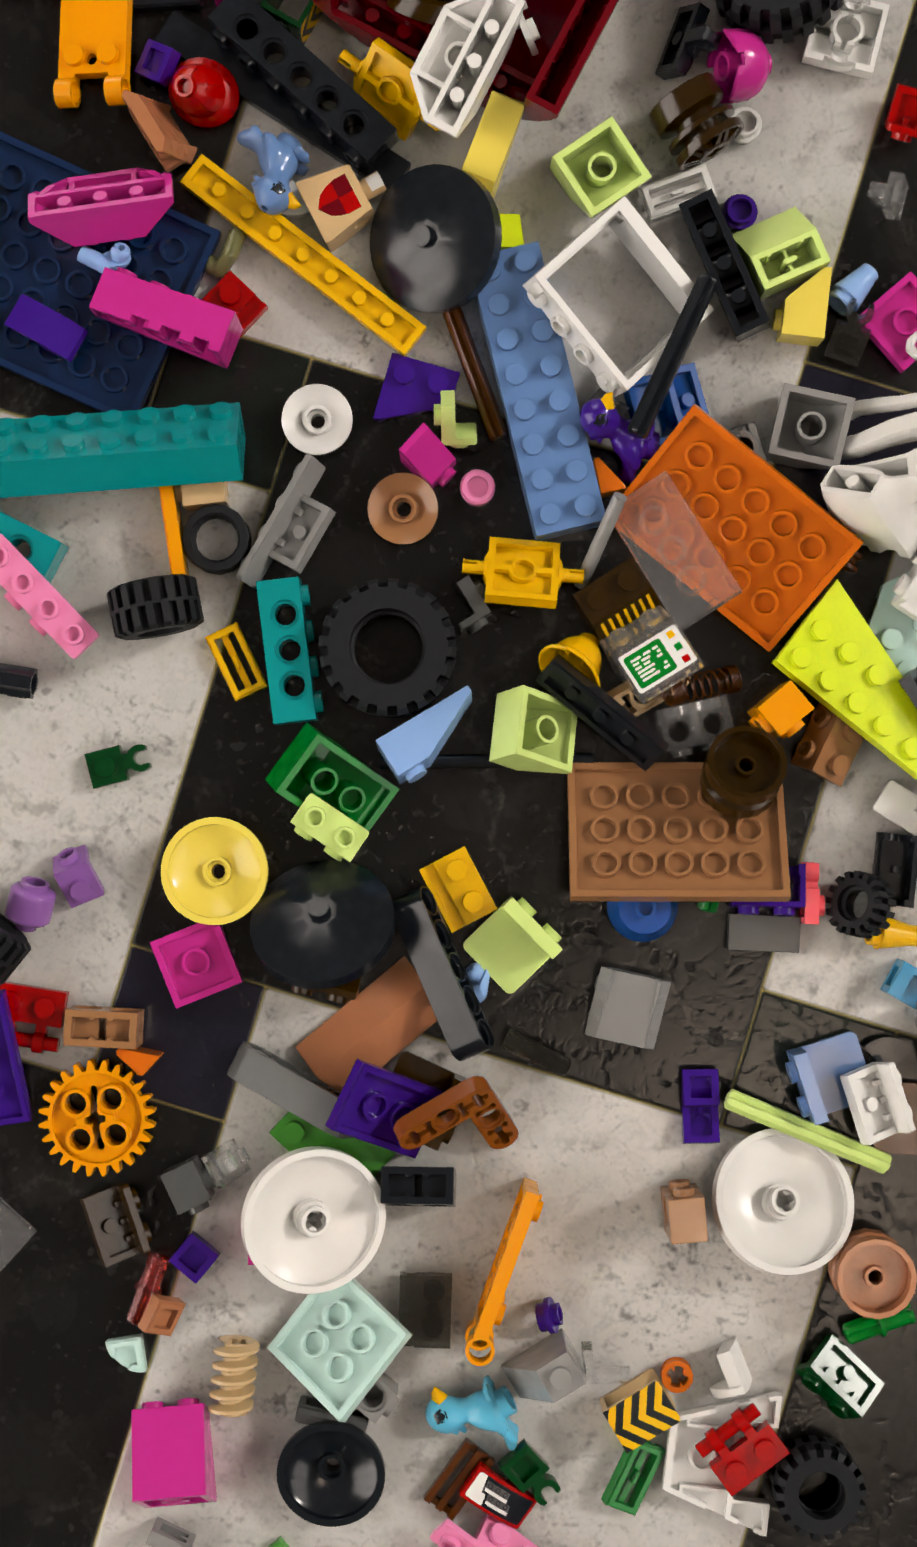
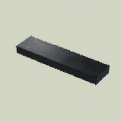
[535,654,669,772]

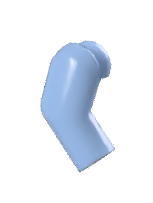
[77,242,131,274]
[466,962,490,1003]

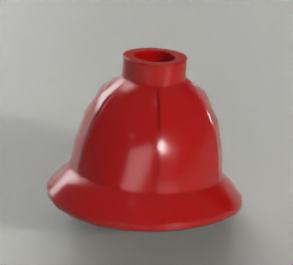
[168,57,240,128]

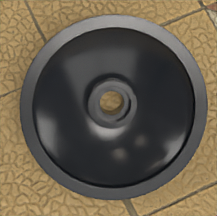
[276,1421,385,1527]

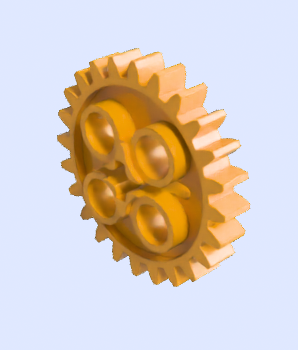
[38,1058,157,1177]

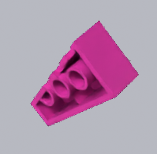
[89,267,243,369]

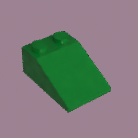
[265,722,400,831]

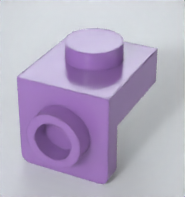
[53,845,105,908]

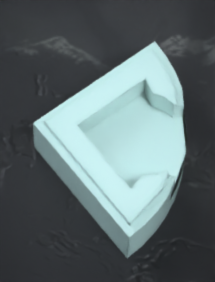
[105,1333,148,1373]

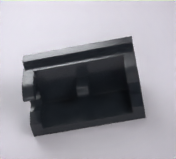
[872,832,917,908]

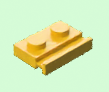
[419,846,497,933]

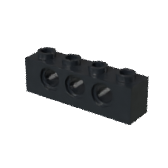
[679,188,770,342]

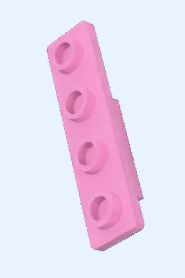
[0,533,99,659]
[430,1514,538,1547]

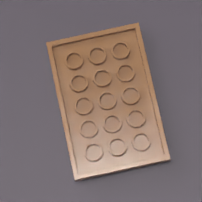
[567,762,791,902]

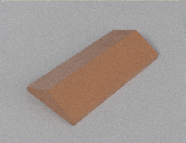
[295,955,437,1090]

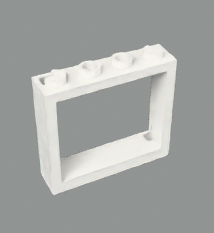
[522,196,714,398]

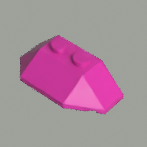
[28,167,174,247]

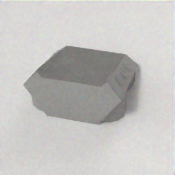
[584,966,671,1050]

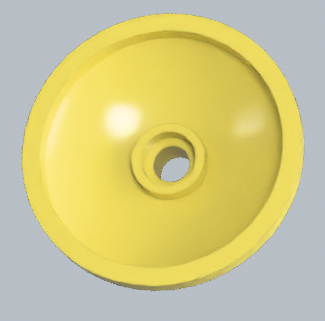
[161,817,269,925]

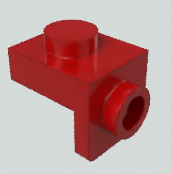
[884,83,917,143]

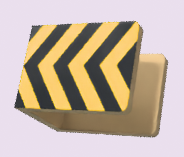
[599,1368,680,1454]

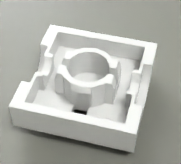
[801,0,890,80]

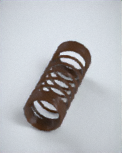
[661,665,742,707]

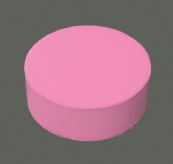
[460,469,495,507]

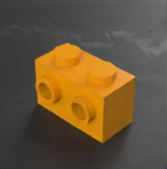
[747,680,814,739]

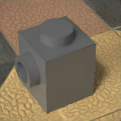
[160,1154,217,1215]

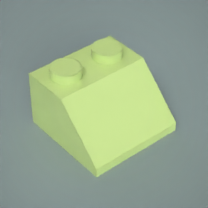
[549,116,652,219]
[489,685,578,774]

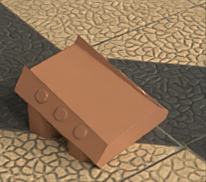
[122,90,198,173]

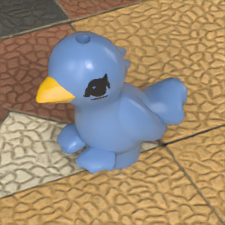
[237,125,310,215]

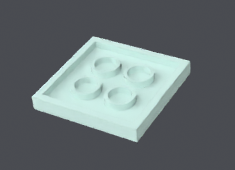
[267,1279,412,1422]

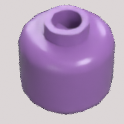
[5,876,56,932]

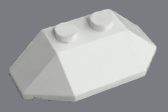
[410,0,526,139]

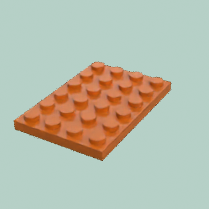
[615,404,864,652]

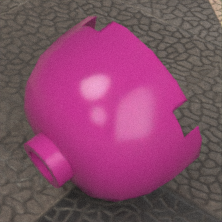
[707,28,772,104]

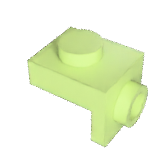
[434,390,477,448]

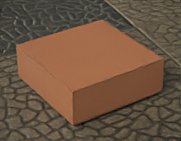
[138,1294,186,1336]

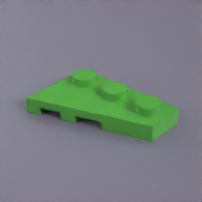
[269,1111,396,1177]

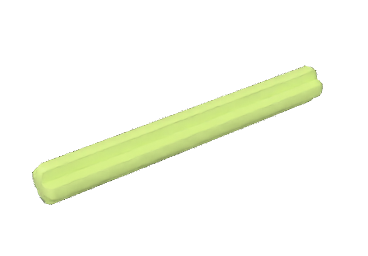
[724,1089,892,1174]

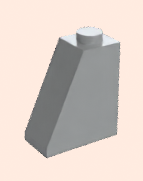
[501,1328,586,1403]

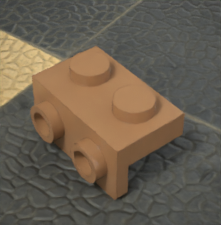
[791,702,864,787]

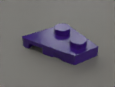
[373,353,460,422]

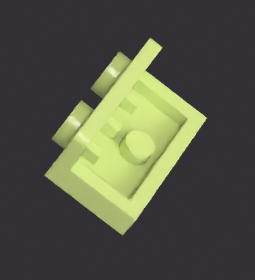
[290,793,369,862]

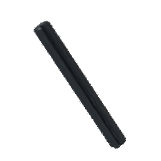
[628,274,717,439]

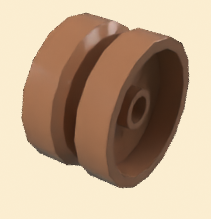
[827,1228,917,1319]

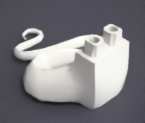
[820,331,917,558]

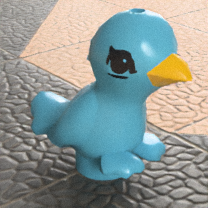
[425,1375,519,1451]

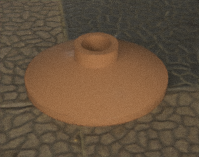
[367,473,439,545]

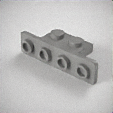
[236,454,336,589]

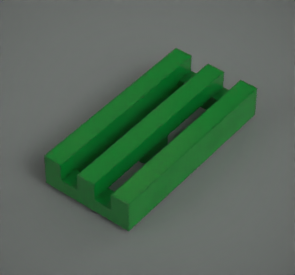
[601,1441,666,1516]

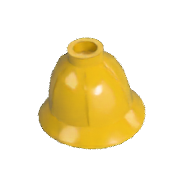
[538,632,602,687]

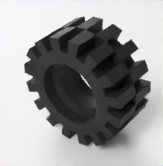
[825,870,896,939]

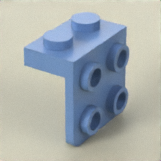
[785,1031,866,1126]

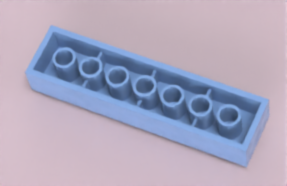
[475,241,605,541]

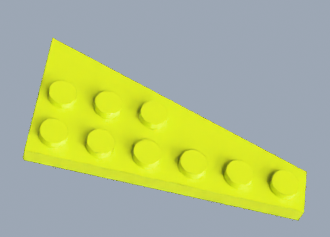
[772,579,917,780]

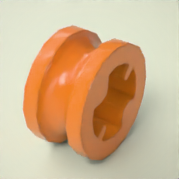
[660,1357,693,1393]

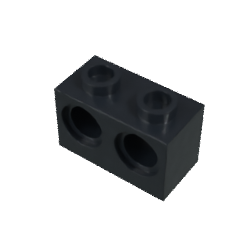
[380,1166,456,1207]

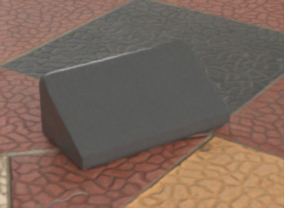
[295,1395,369,1433]

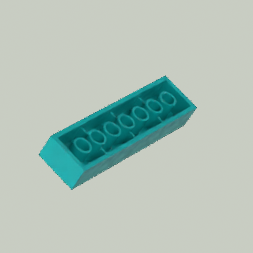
[0,402,246,498]

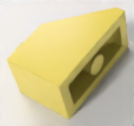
[772,267,832,347]

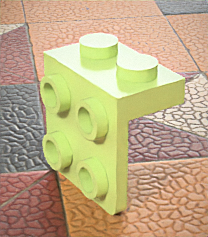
[463,896,563,994]

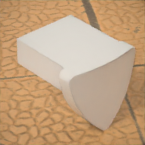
[710,1338,752,1399]

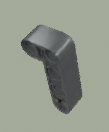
[227,1041,353,1139]

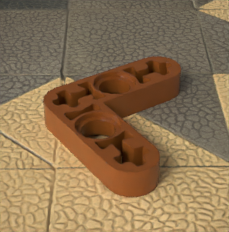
[393,1076,519,1150]

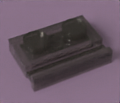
[399,1272,452,1349]

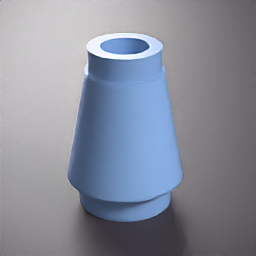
[828,263,878,316]

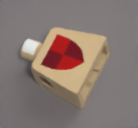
[295,165,387,252]

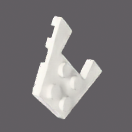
[662,1391,782,1537]

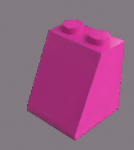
[131,1398,217,1508]

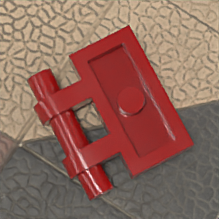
[0,981,69,1054]
[695,1402,790,1496]

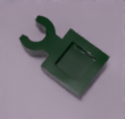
[84,744,152,789]
[498,1439,561,1506]

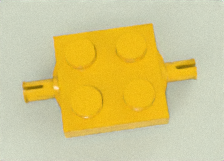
[337,37,439,141]
[462,536,584,609]

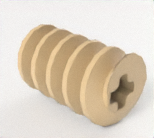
[207,1335,260,1417]

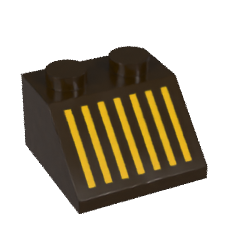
[571,556,669,658]

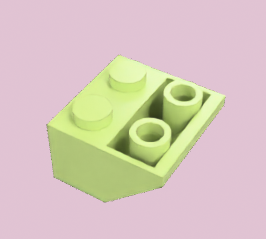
[732,207,831,300]

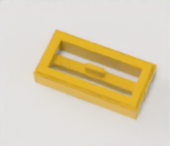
[205,622,269,702]

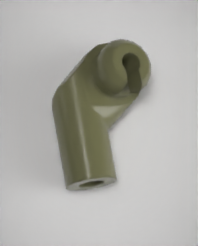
[205,228,246,278]

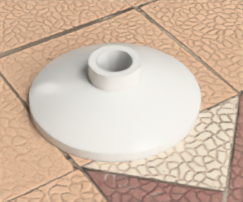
[281,384,353,455]

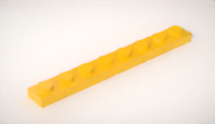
[180,154,427,356]

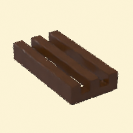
[424,1438,495,1521]

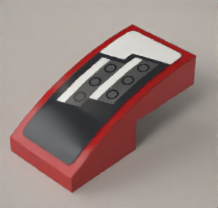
[459,1461,537,1529]

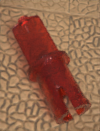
[127,1252,170,1326]

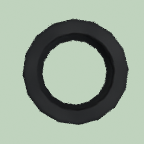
[182,504,252,575]

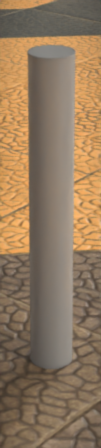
[574,492,627,589]

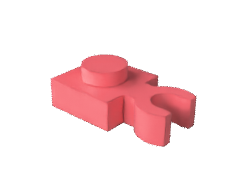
[798,862,825,925]

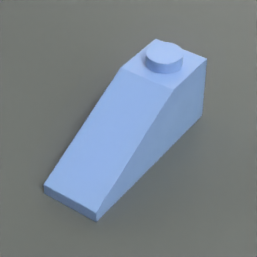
[376,685,472,784]

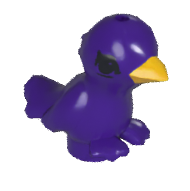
[580,392,660,485]

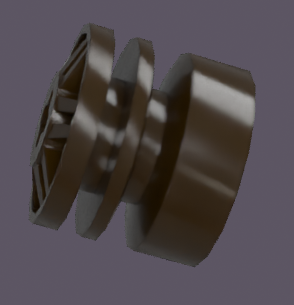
[648,72,744,171]

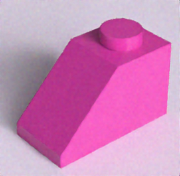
[399,423,456,489]

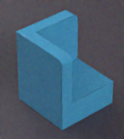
[880,959,917,1010]

